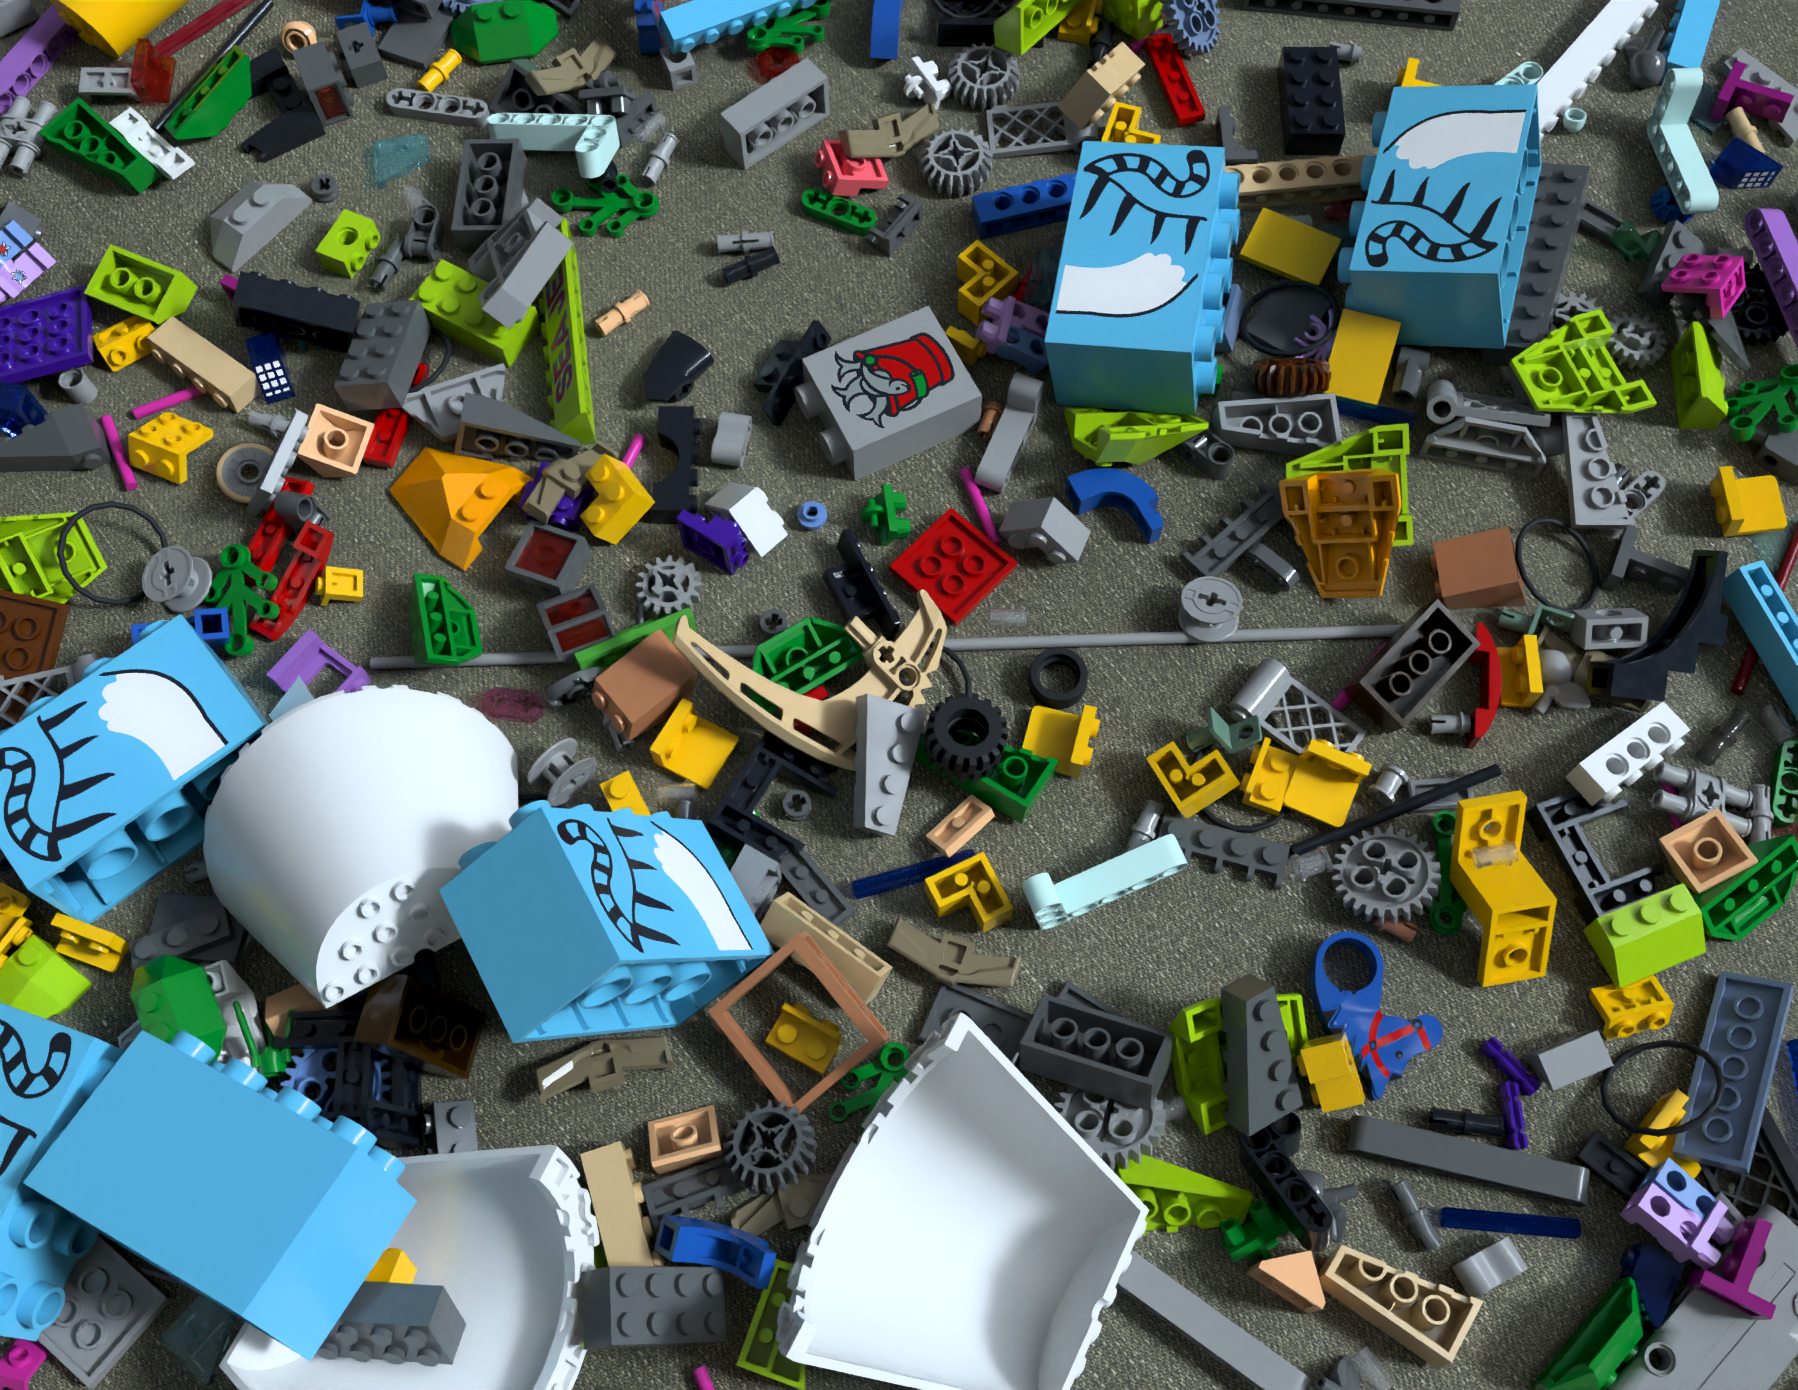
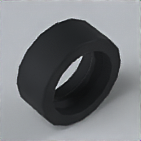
[1028,647,1088,710]

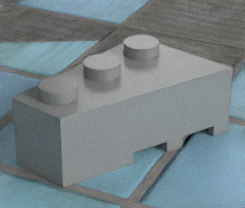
[730,843,783,922]

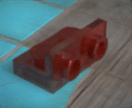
[130,38,176,103]

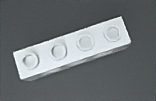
[1565,702,1690,806]

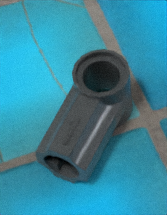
[1389,346,1430,405]

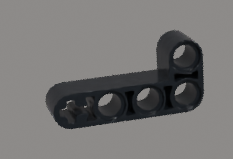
[1240,1112,1333,1252]

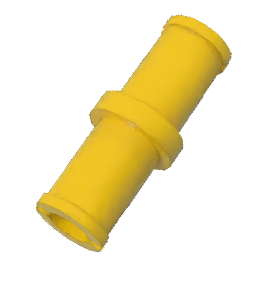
[415,48,462,92]

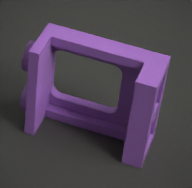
[266,629,372,694]

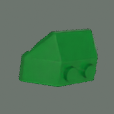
[450,0,559,65]
[164,44,252,140]
[408,573,483,666]
[747,616,864,713]
[1694,834,1798,941]
[130,954,227,1065]
[1531,1276,1643,1390]

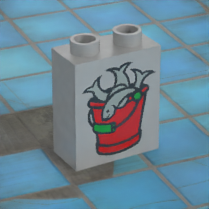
[794,306,982,481]

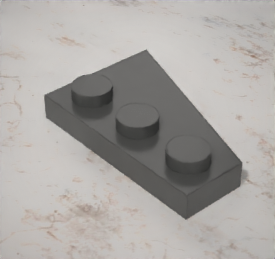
[1637,220,1713,309]

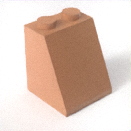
[1430,526,1527,609]
[592,629,698,741]

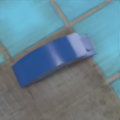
[870,0,905,59]
[1065,468,1164,544]
[131,607,230,650]
[654,1215,776,1289]

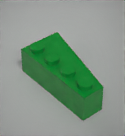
[38,97,160,194]
[914,730,1059,824]

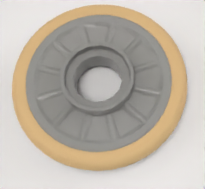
[216,443,284,504]

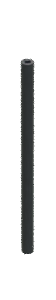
[151,0,274,134]
[1290,764,1501,858]

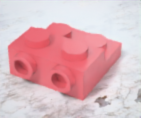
[815,139,889,196]

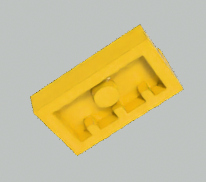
[1058,0,1103,45]
[92,315,156,372]
[1496,635,1543,707]
[1239,737,1300,816]
[51,912,129,973]
[1589,975,1674,1040]
[765,1002,843,1076]

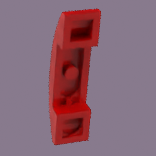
[249,520,334,641]
[1466,623,1502,749]

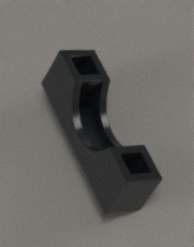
[652,406,702,524]

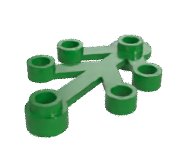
[745,0,830,54]
[551,174,660,239]
[1724,364,1798,442]
[204,544,279,657]
[1409,811,1468,935]
[829,1042,910,1152]

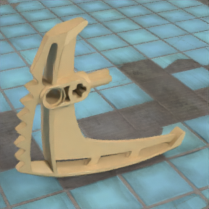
[672,589,947,771]

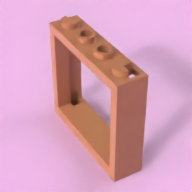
[708,931,891,1115]

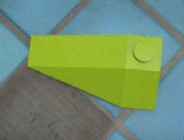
[0,934,94,1019]
[1113,1154,1254,1236]

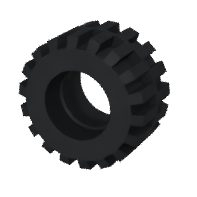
[924,693,1008,783]

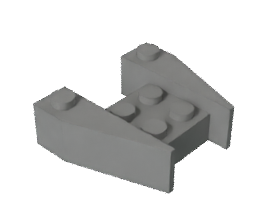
[468,196,574,329]

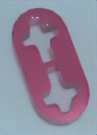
[483,687,544,723]

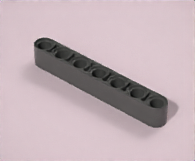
[1346,1115,1590,1207]

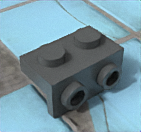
[420,1100,478,1155]

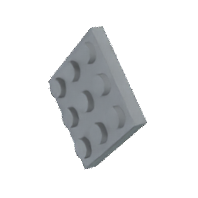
[245,410,310,517]
[37,1233,172,1388]

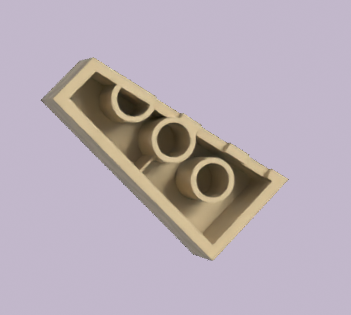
[1057,41,1145,130]
[1318,1245,1484,1369]

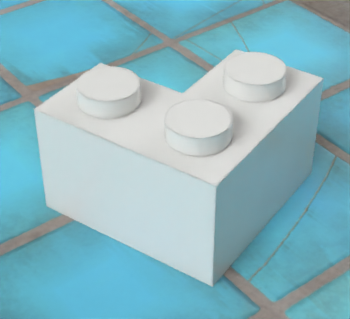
[704,482,788,557]

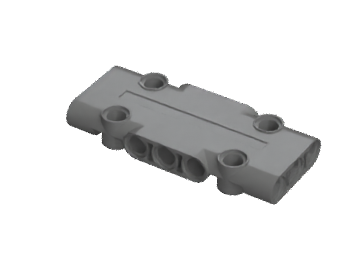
[1607,1204,1798,1390]

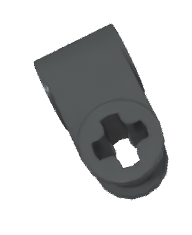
[404,204,445,261]
[1177,428,1234,480]
[274,491,331,535]

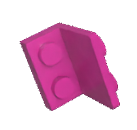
[1661,253,1746,320]

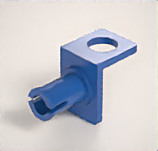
[335,0,399,37]

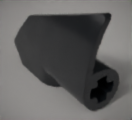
[643,330,714,402]

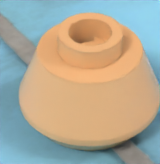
[280,21,317,54]

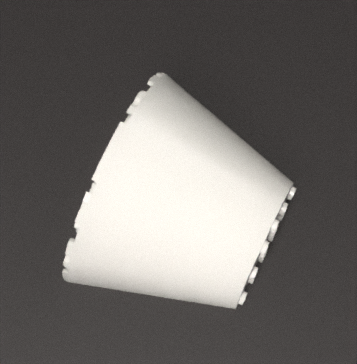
[203,685,518,1009]
[776,1012,1149,1390]
[219,1145,600,1390]

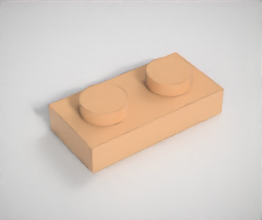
[925,794,995,858]

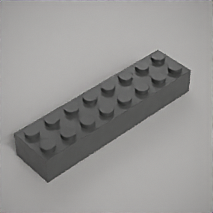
[1481,163,1590,366]

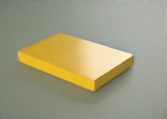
[1239,207,1341,286]
[1320,308,1402,409]

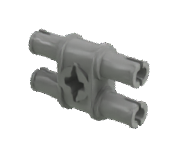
[0,96,58,177]
[1651,762,1753,838]

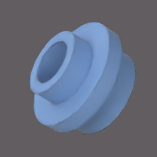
[797,501,827,530]

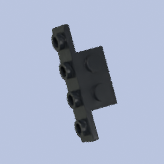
[753,320,831,426]
[822,529,900,641]

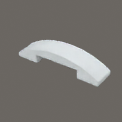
[109,107,195,180]

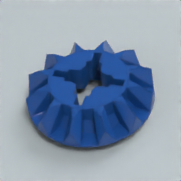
[1651,186,1695,224]

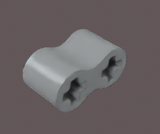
[711,412,752,467]
[1451,1236,1528,1298]

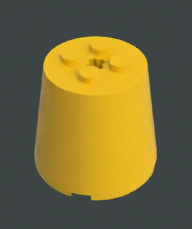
[49,0,190,59]

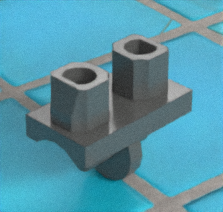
[579,70,636,116]

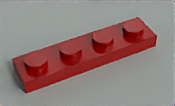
[1144,33,1206,127]
[362,363,430,469]
[244,477,315,587]

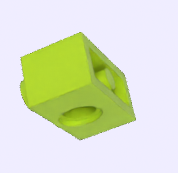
[315,209,381,279]

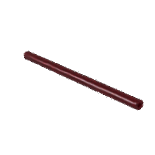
[1730,521,1798,696]

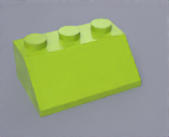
[84,244,198,325]
[1670,321,1728,430]
[1583,883,1706,990]

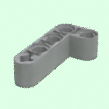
[974,372,1045,493]

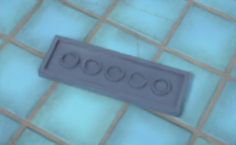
[1672,971,1794,1175]

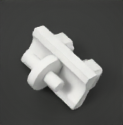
[903,56,952,110]

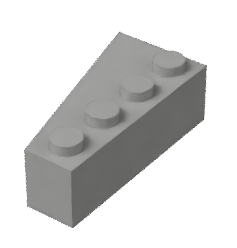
[1212,393,1342,456]
[853,693,926,837]

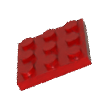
[889,508,1017,627]

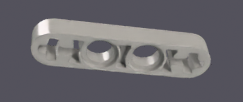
[386,88,490,127]

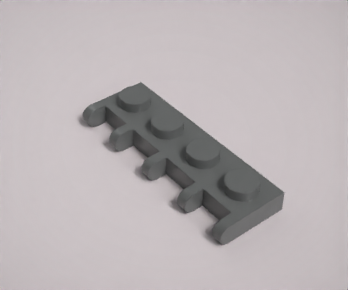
[1179,482,1286,577]
[1158,813,1290,890]
[642,1141,788,1233]

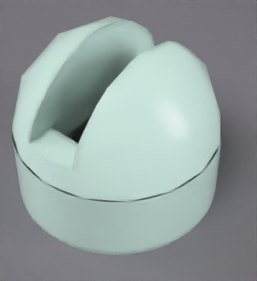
[1563,108,1587,133]

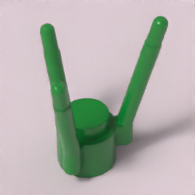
[233,1001,294,1077]

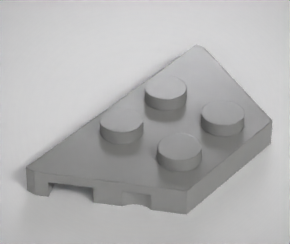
[402,363,506,443]

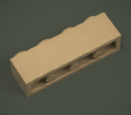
[147,316,263,413]
[760,892,893,1005]
[580,1141,664,1267]

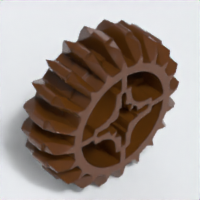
[1250,357,1331,396]

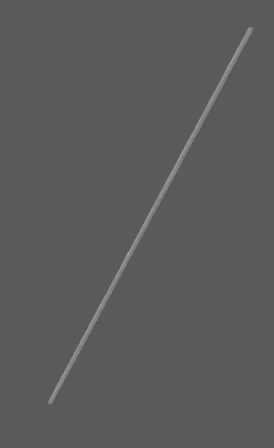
[370,624,1404,669]

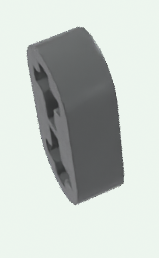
[1245,543,1299,592]

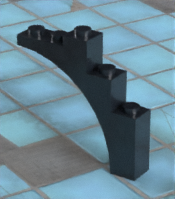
[1585,550,1728,702]

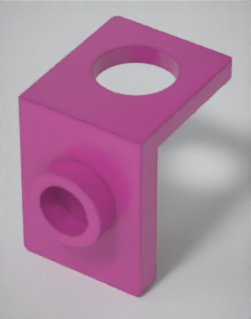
[0,1338,50,1390]

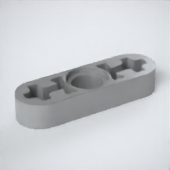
[1597,471,1666,537]

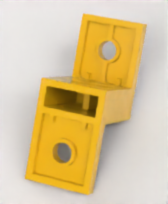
[1449,790,1557,988]

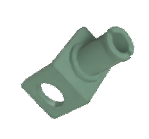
[1497,604,1575,635]
[1186,707,1262,754]

